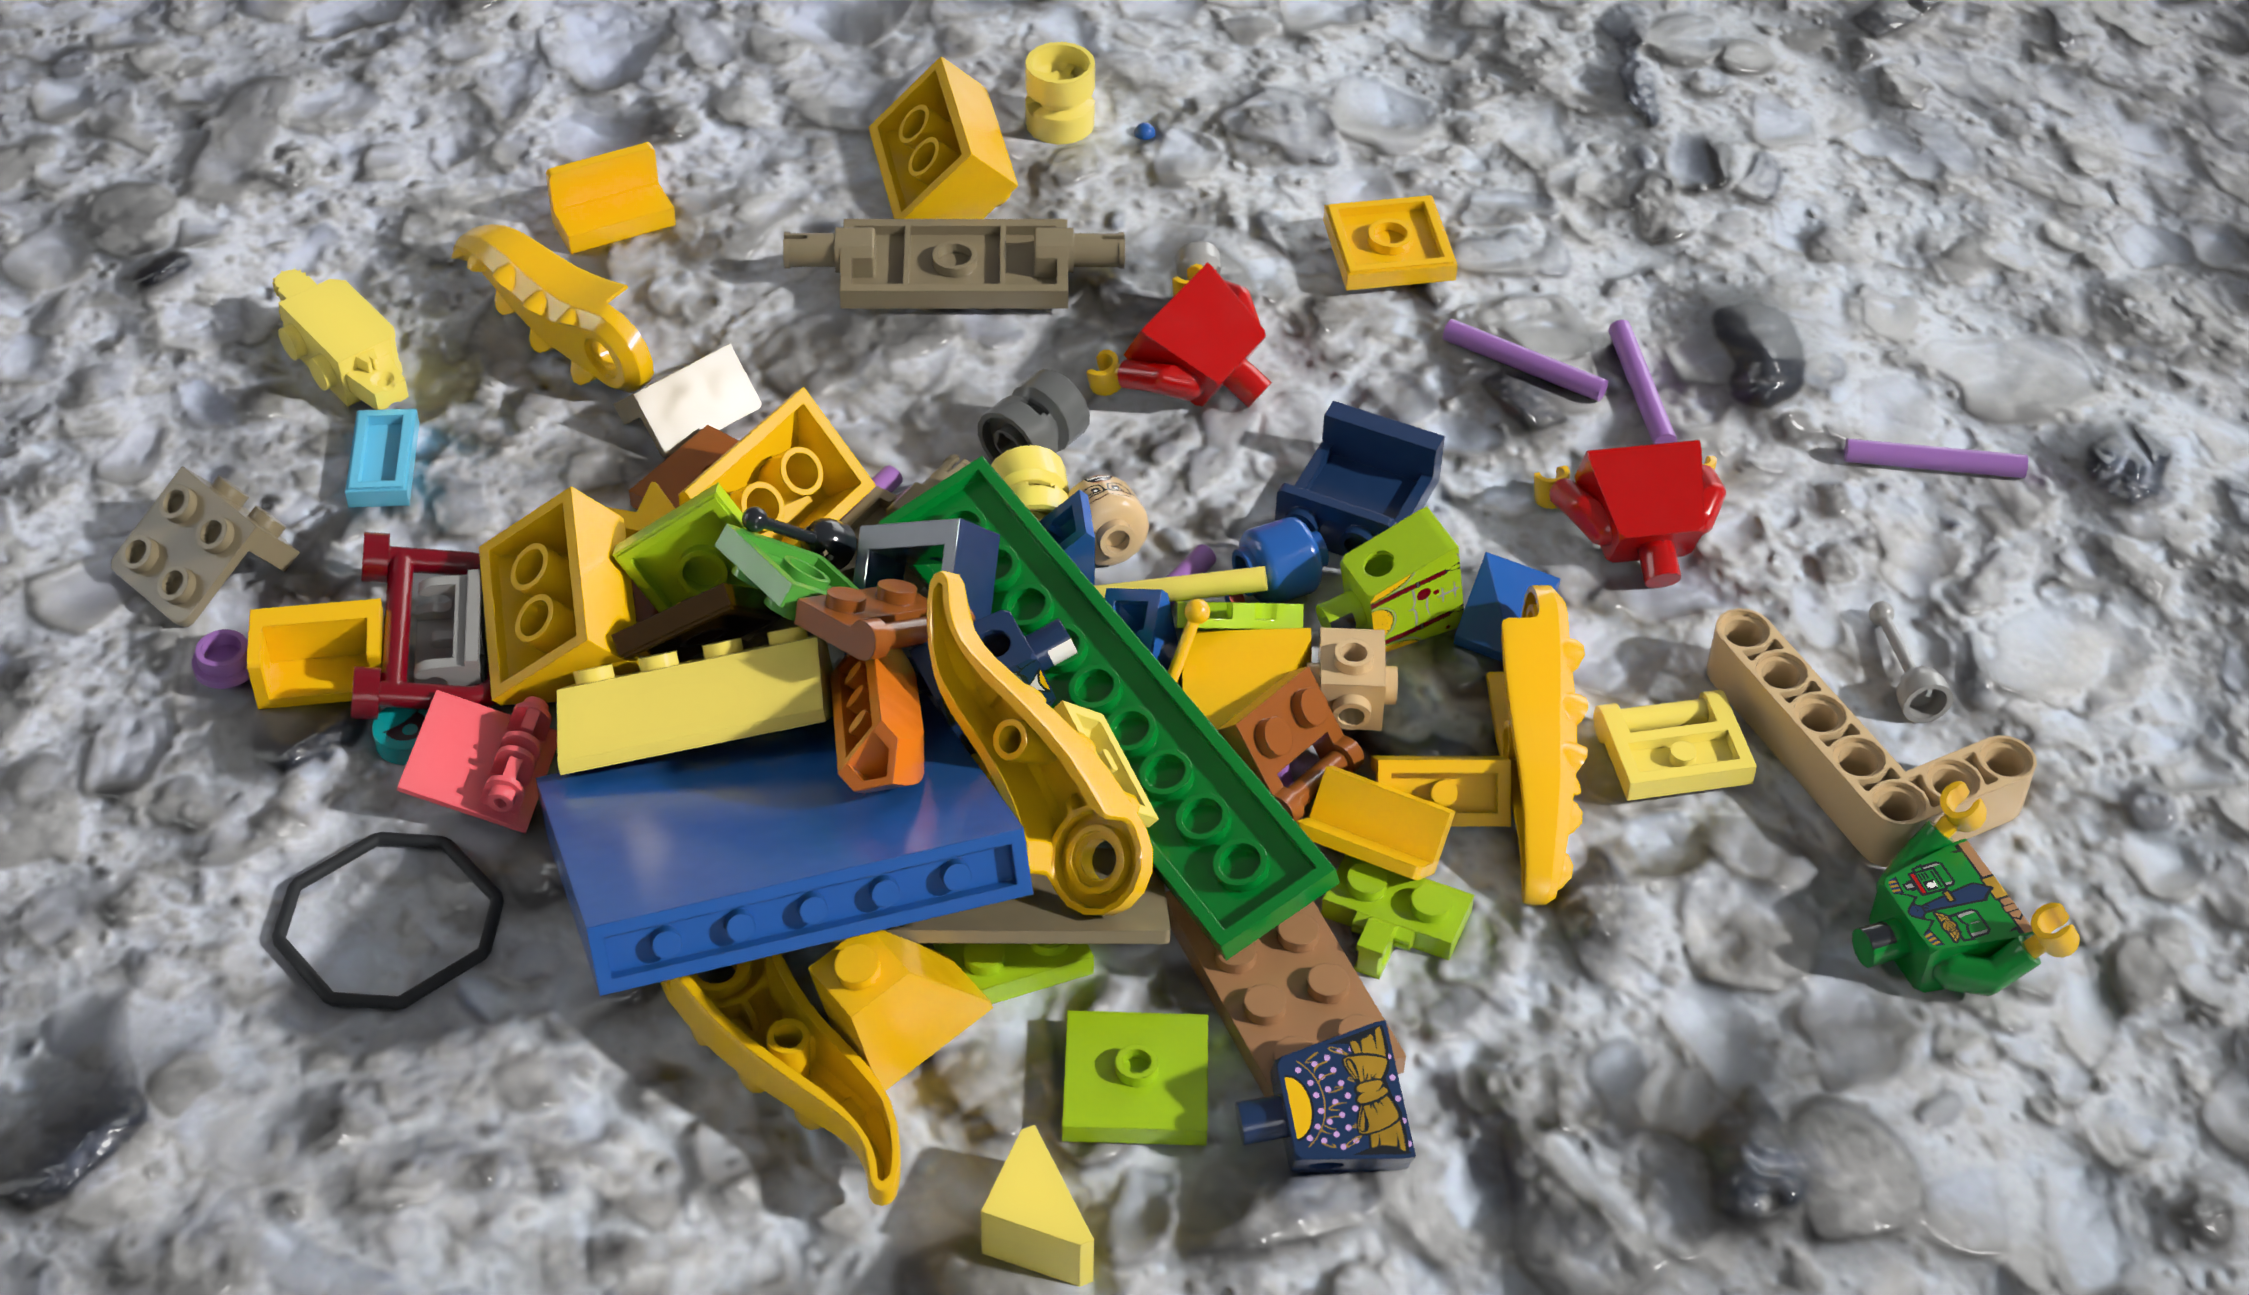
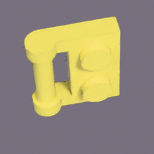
[1593,689,1757,801]

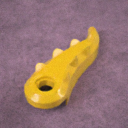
[451,224,654,393]
[927,571,1153,916]
[1486,585,1588,905]
[660,953,901,1206]

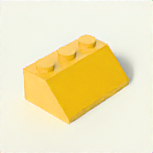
[868,56,1018,219]
[678,387,876,548]
[479,486,640,705]

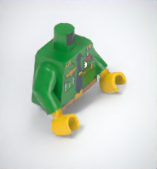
[1852,781,2080,996]

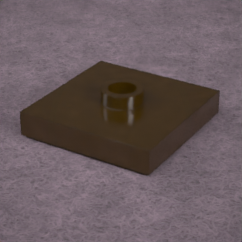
[611,583,783,662]

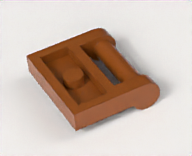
[794,579,976,661]
[1218,666,1364,822]

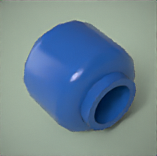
[1232,517,1329,603]

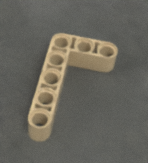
[1707,608,2037,867]

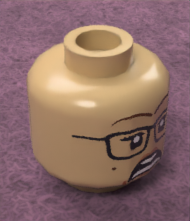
[1067,475,1149,566]

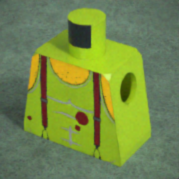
[1316,506,1464,652]

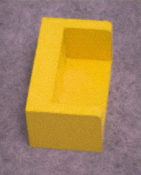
[247,598,385,709]

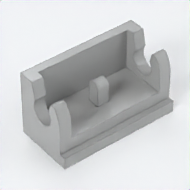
[414,569,487,686]

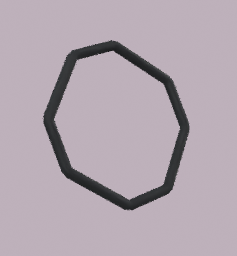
[272,832,504,1010]

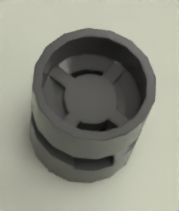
[978,369,1090,462]

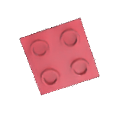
[396,690,557,834]

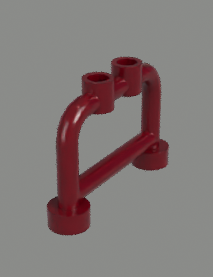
[351,532,498,720]

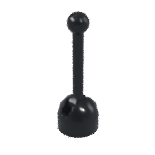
[742,506,857,570]

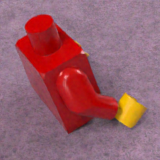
[1086,262,1272,408]
[1534,440,1726,588]

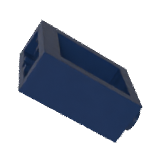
[844,518,1000,696]

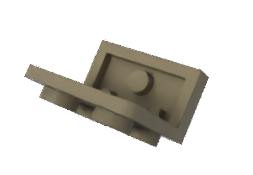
[111,466,300,627]

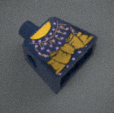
[1235,1020,1416,1172]

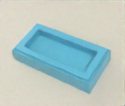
[345,409,420,508]

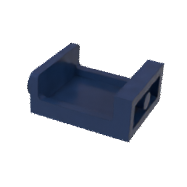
[1275,401,1445,556]

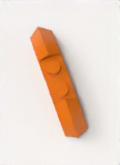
[830,648,924,793]

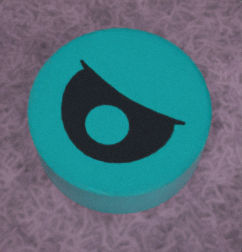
[372,707,428,765]

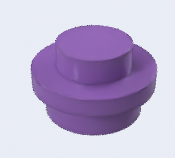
[192,629,250,689]

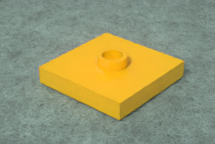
[1323,195,1458,291]

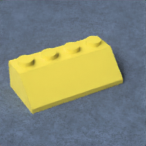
[557,626,833,775]

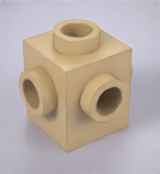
[1306,627,1398,731]

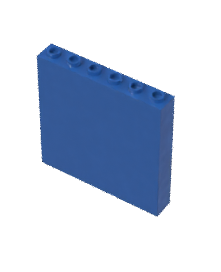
[536,693,1033,996]

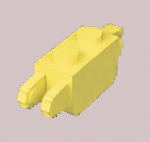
[272,268,409,410]

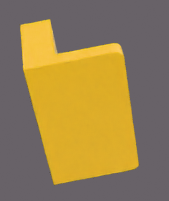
[546,142,676,254]
[1371,756,1511,827]
[1296,766,1456,880]

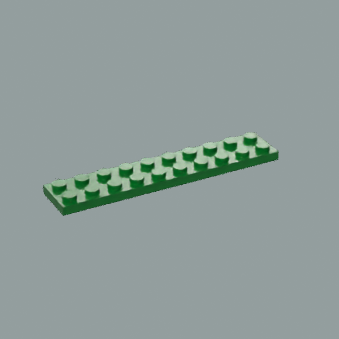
[878,455,1340,961]

